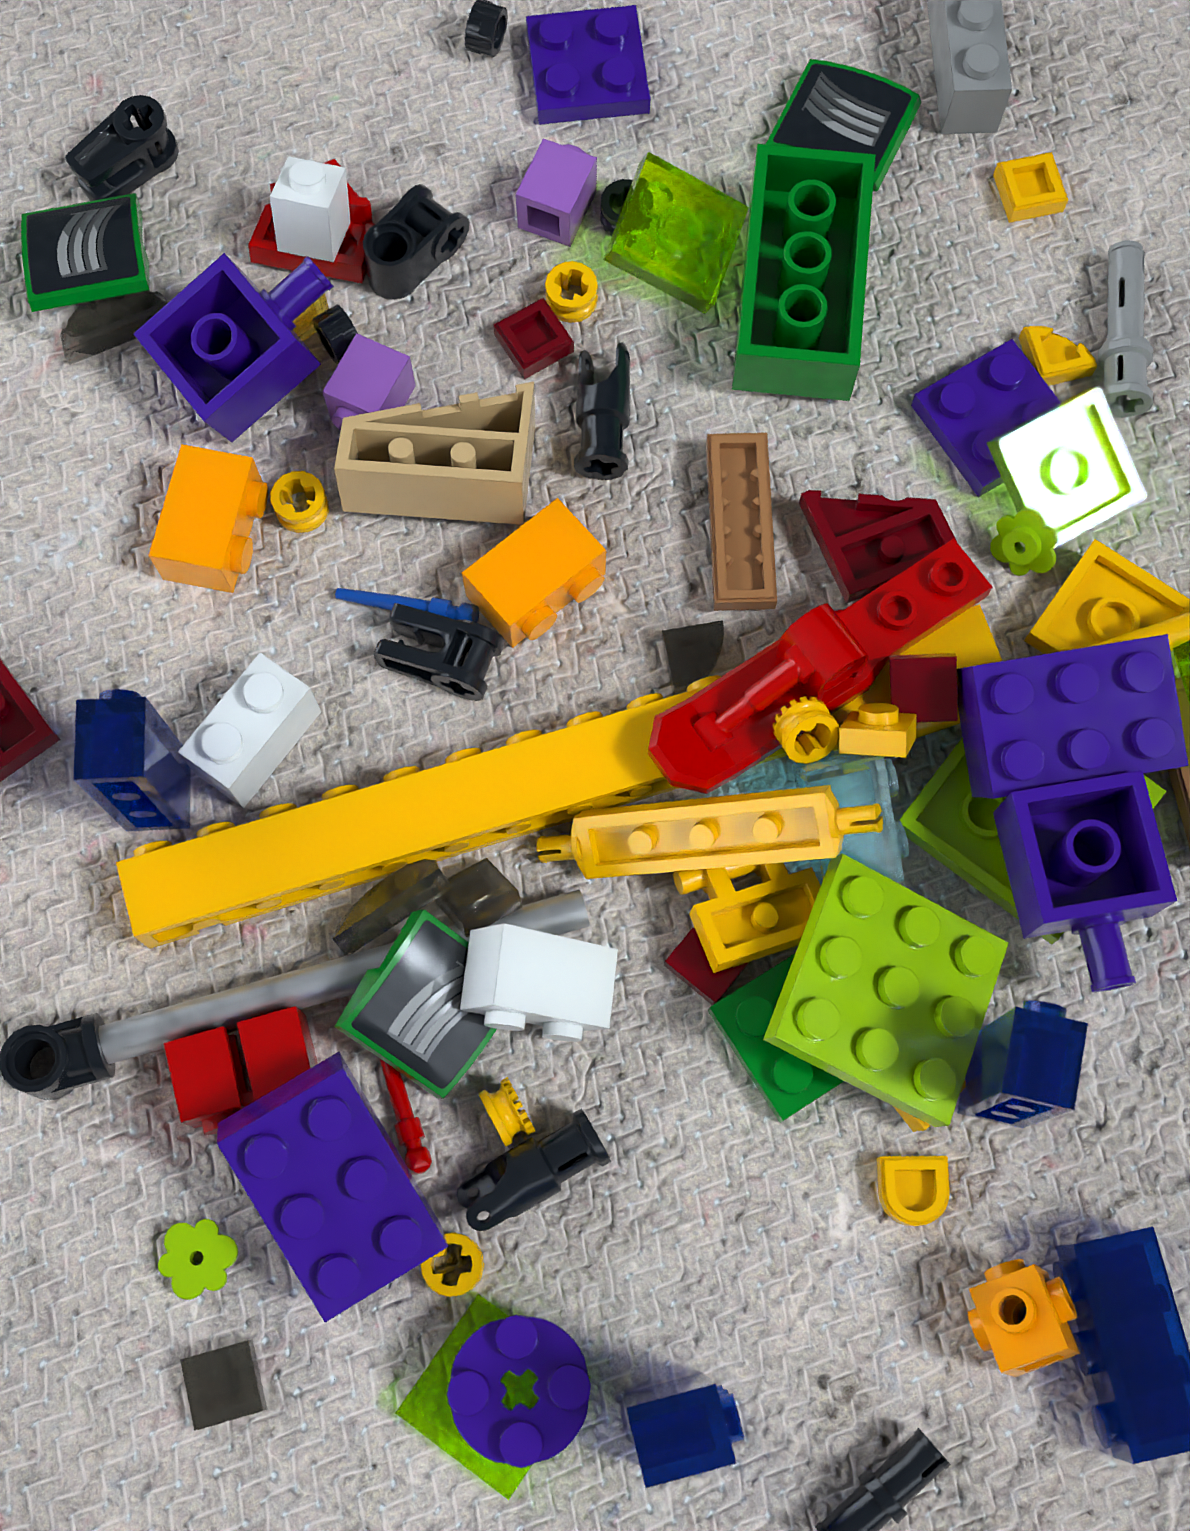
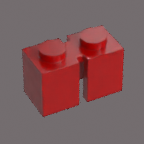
[164,1006,318,1135]

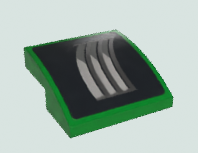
[766,59,922,192]
[21,193,150,312]
[334,909,497,1099]

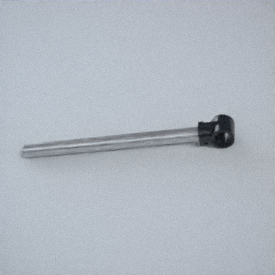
[0,890,590,1100]

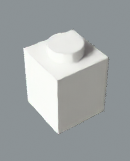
[270,156,351,262]

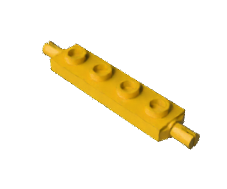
[536,785,883,879]

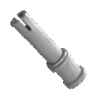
[1098,240,1153,418]

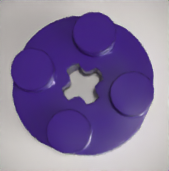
[447,1315,591,1468]

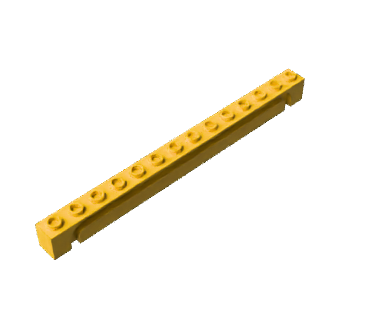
[116,604,1002,949]

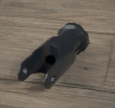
[574,342,630,480]
[456,1108,611,1231]

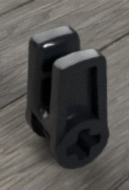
[65,95,179,201]
[373,603,505,701]

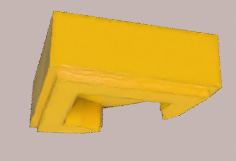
[1018,326,1098,386]

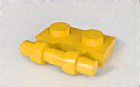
[673,862,820,973]

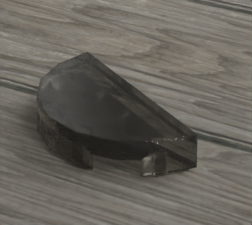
[61,290,168,365]
[332,859,453,955]

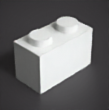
[178,653,322,809]
[460,923,618,1042]

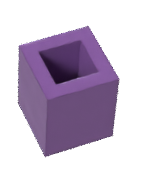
[516,138,597,247]
[322,333,416,431]

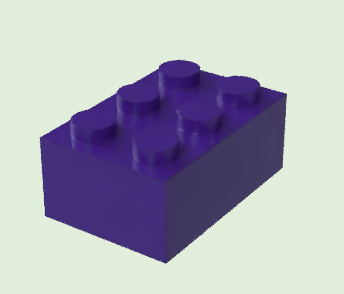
[957,634,1189,799]
[216,1052,449,1323]

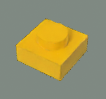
[839,703,917,758]

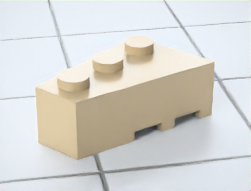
[334,381,536,525]

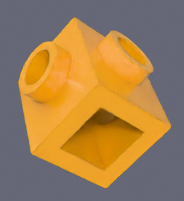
[968,1259,1081,1377]

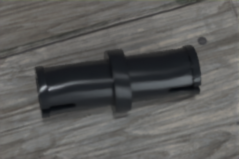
[815,1428,951,1531]

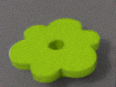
[990,507,1059,576]
[158,1219,238,1300]

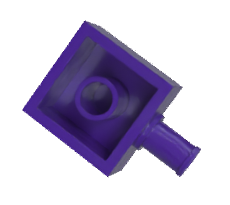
[133,253,334,442]
[993,770,1177,993]

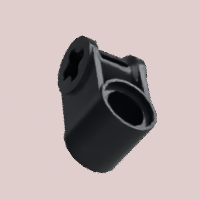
[363,184,470,300]

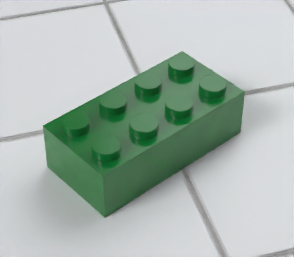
[732,143,876,401]

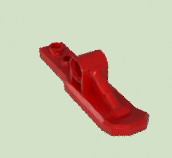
[648,538,993,794]

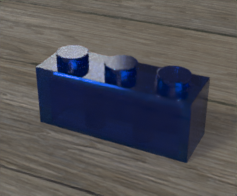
[73,689,191,832]
[957,1000,1088,1129]
[1053,1226,1190,1464]
[622,1373,745,1488]

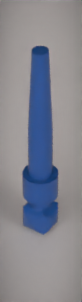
[335,588,479,622]

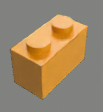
[148,444,268,593]
[462,498,606,648]

